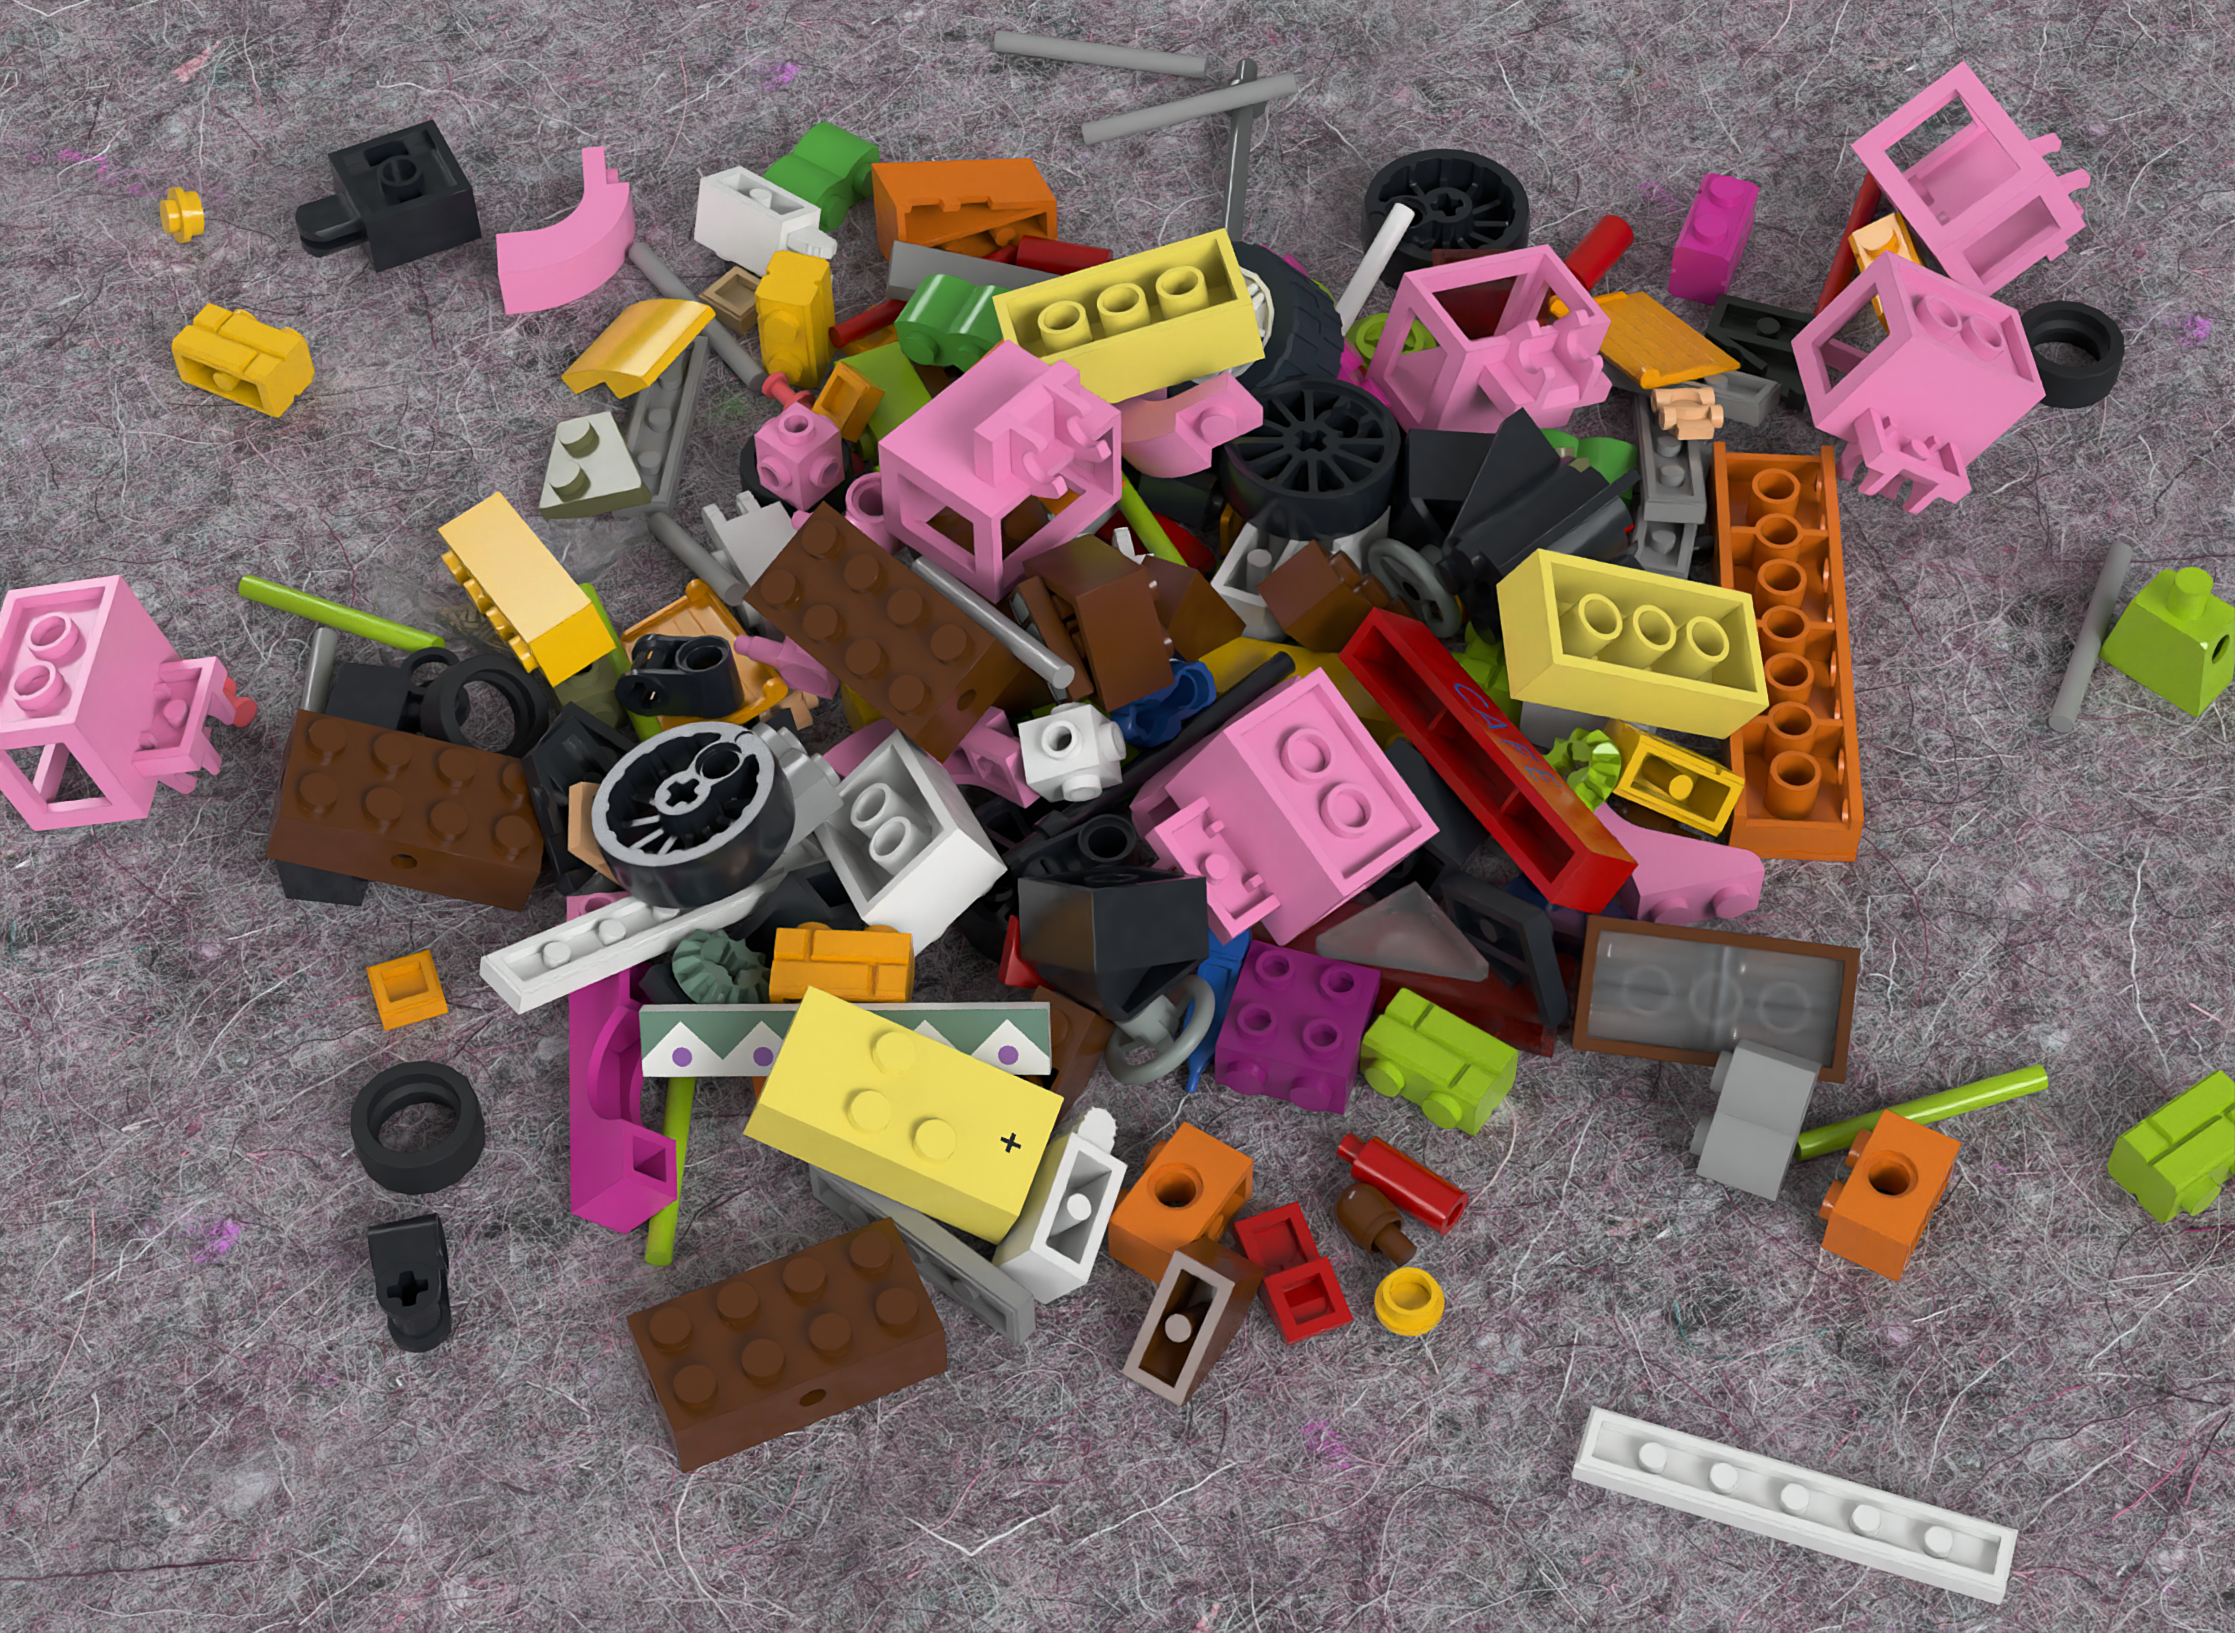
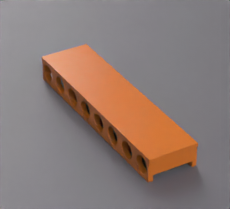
[1706,441,1864,862]

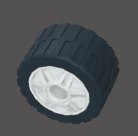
[1167,241,1344,399]

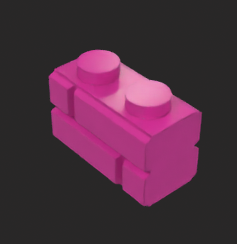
[1668,172,1759,306]

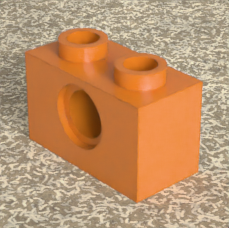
[1818,1109,1962,1282]
[1107,1121,1254,1285]

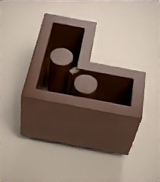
[1022,533,1175,713]

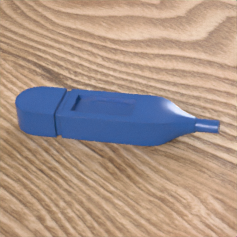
[1182,928,1253,1094]

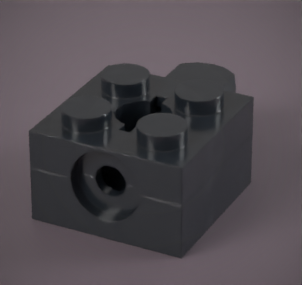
[295,119,482,273]

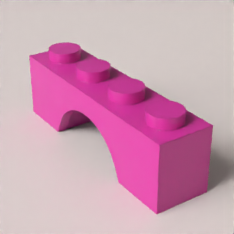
[569,961,678,1234]

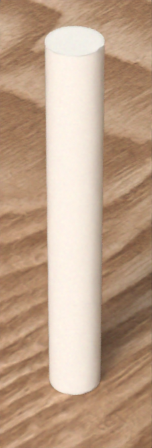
[1335,203,1415,337]

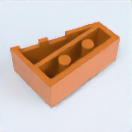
[871,158,1058,265]

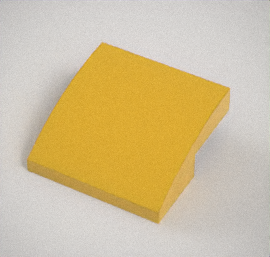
[561,298,716,399]

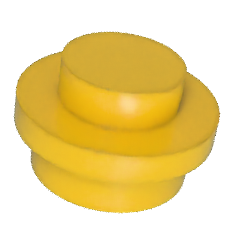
[159,187,204,243]
[1374,1267,1445,1336]

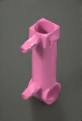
[734,472,906,700]

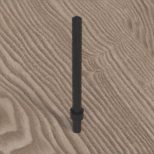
[1000,651,1296,880]

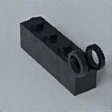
[274,647,471,907]

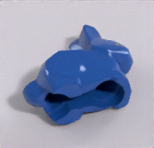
[1109,660,1217,748]

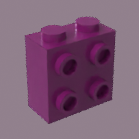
[1215,940,1381,1115]

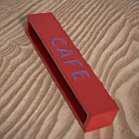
[1338,607,1639,915]

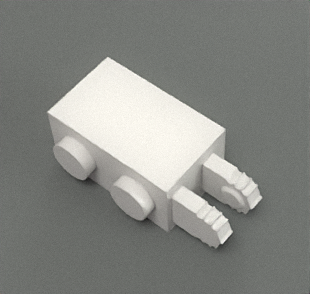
[694,166,837,281]
[701,490,798,643]
[991,1106,1128,1305]

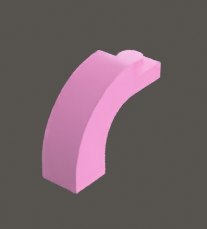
[496,146,635,315]
[1111,371,1263,478]
[822,706,1041,809]

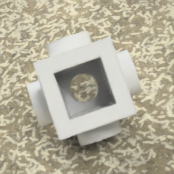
[1018,702,1126,803]

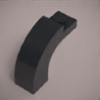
[638,860,861,1005]

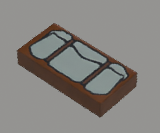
[1006,575,1095,706]

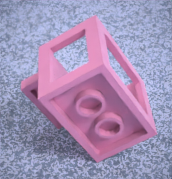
[1850,60,2091,297]
[1365,244,1612,434]
[1791,250,2046,515]
[878,339,1122,604]
[0,575,236,832]
[1145,667,1440,947]

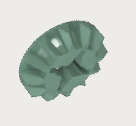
[672,928,771,1004]

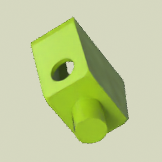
[2098,567,2235,718]

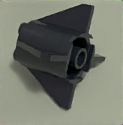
[1433,407,1645,646]

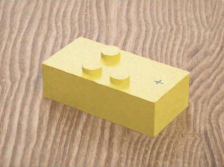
[992,228,1265,404]
[1496,548,1769,740]
[743,985,1064,1245]

